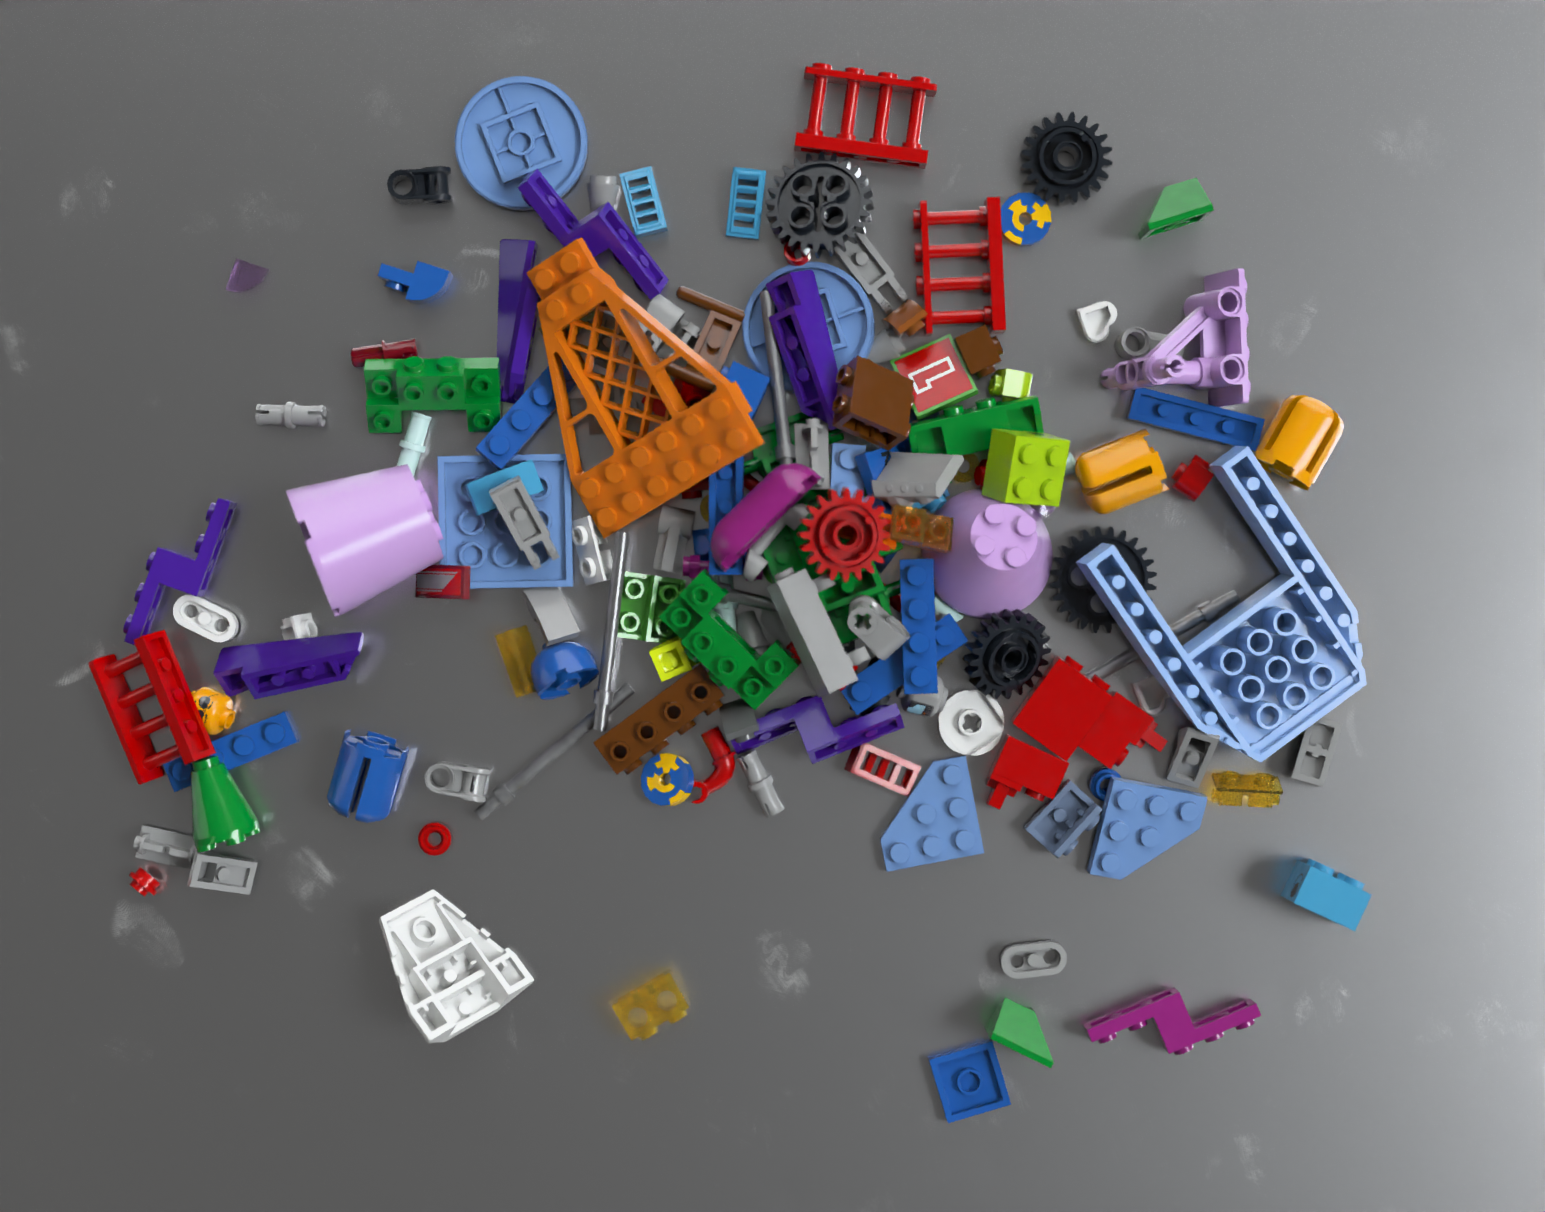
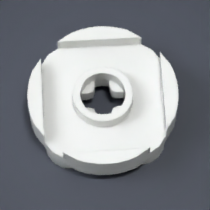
[938,690,1004,756]

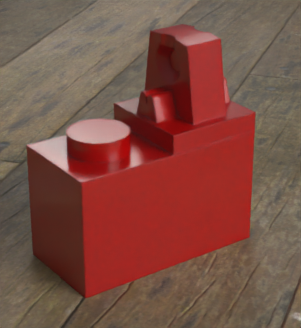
[1078,691,1168,769]
[986,734,1070,810]

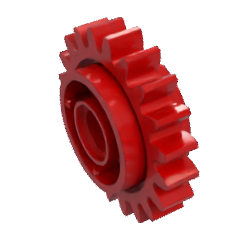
[797,487,893,582]

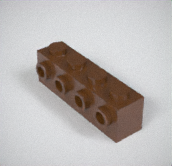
[593,663,725,775]

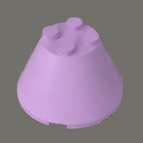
[921,489,1053,619]

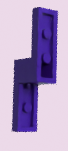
[517,168,669,300]
[123,498,237,645]
[731,695,905,764]

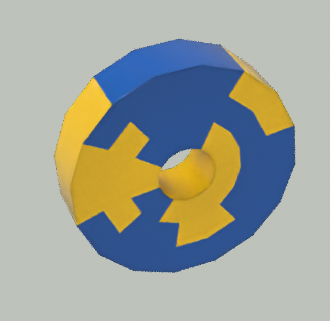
[1001,192,1051,246]
[641,753,694,806]

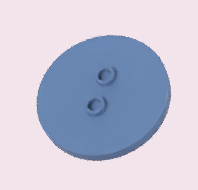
[455,76,588,211]
[742,261,875,393]

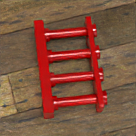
[794,63,937,169]
[912,196,1006,337]
[88,629,216,785]

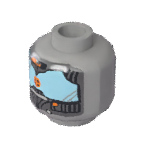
[896,676,948,718]

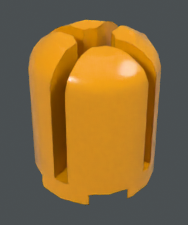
[1254,395,1343,491]
[1075,428,1169,514]

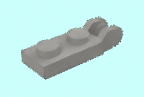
[834,232,909,315]
[489,475,560,570]

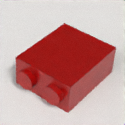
[1011,655,1114,762]

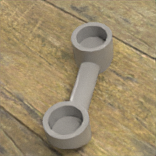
[743,503,809,583]

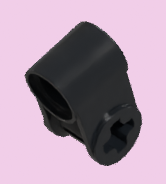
[387,166,453,205]

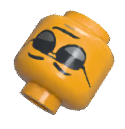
[191,687,235,735]

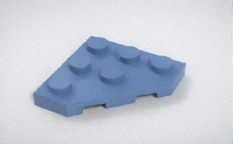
[880,755,984,872]
[1087,776,1208,880]

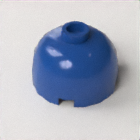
[531,641,599,700]

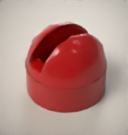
[784,241,811,266]

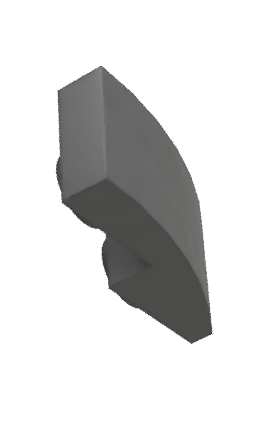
[719,698,759,743]

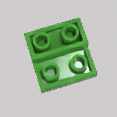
[617,571,686,643]

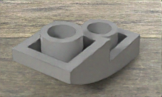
[522,587,580,646]

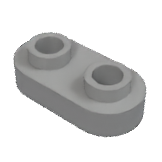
[1000,940,1067,979]

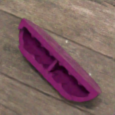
[711,463,822,573]

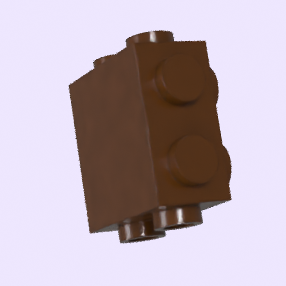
[832,356,914,450]

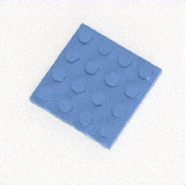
[437,454,574,589]

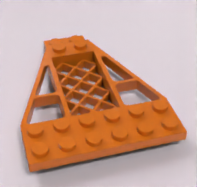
[526,238,765,538]

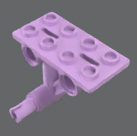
[1101,268,1251,407]

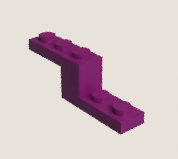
[1083,987,1261,1055]

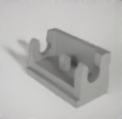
[1291,717,1343,788]

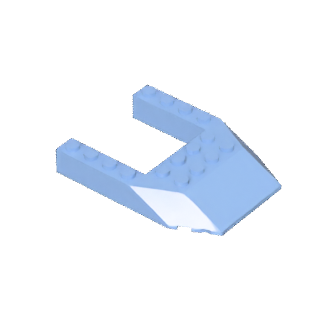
[1076,446,1367,763]

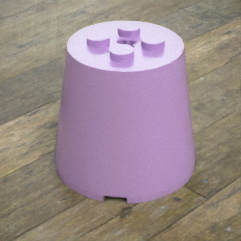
[286,464,444,618]

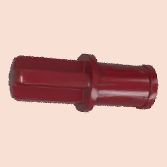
[350,338,418,368]

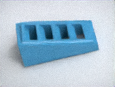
[619,166,668,239]
[726,167,766,240]

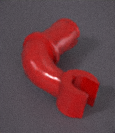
[692,726,736,804]

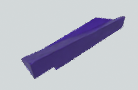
[497,239,541,404]
[766,269,838,430]
[213,632,364,699]

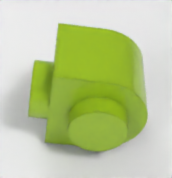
[988,368,1033,402]

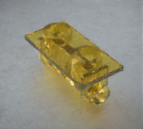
[495,625,537,698]
[1211,771,1283,808]

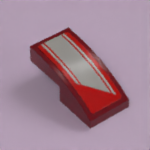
[415,565,471,599]

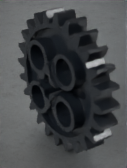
[765,152,874,258]
[1048,526,1157,634]

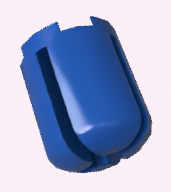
[327,729,409,823]

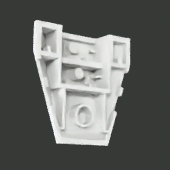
[379,889,534,1043]

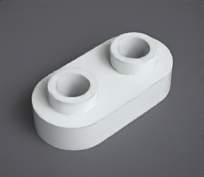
[173,595,239,642]

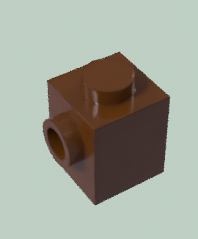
[954,325,1004,380]

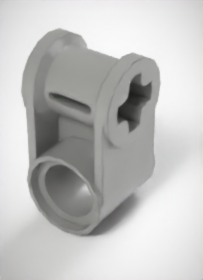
[630,294,685,354]
[847,595,910,660]
[425,762,491,802]

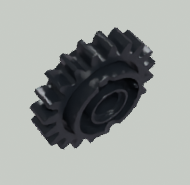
[1020,112,1113,206]
[962,609,1052,699]

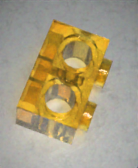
[612,968,690,1041]

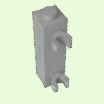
[766,567,870,697]

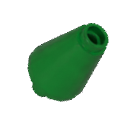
[191,755,261,853]

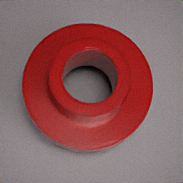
[418,822,452,856]
[129,867,160,897]

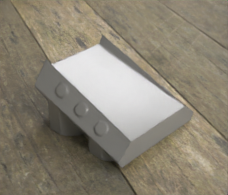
[871,452,964,513]

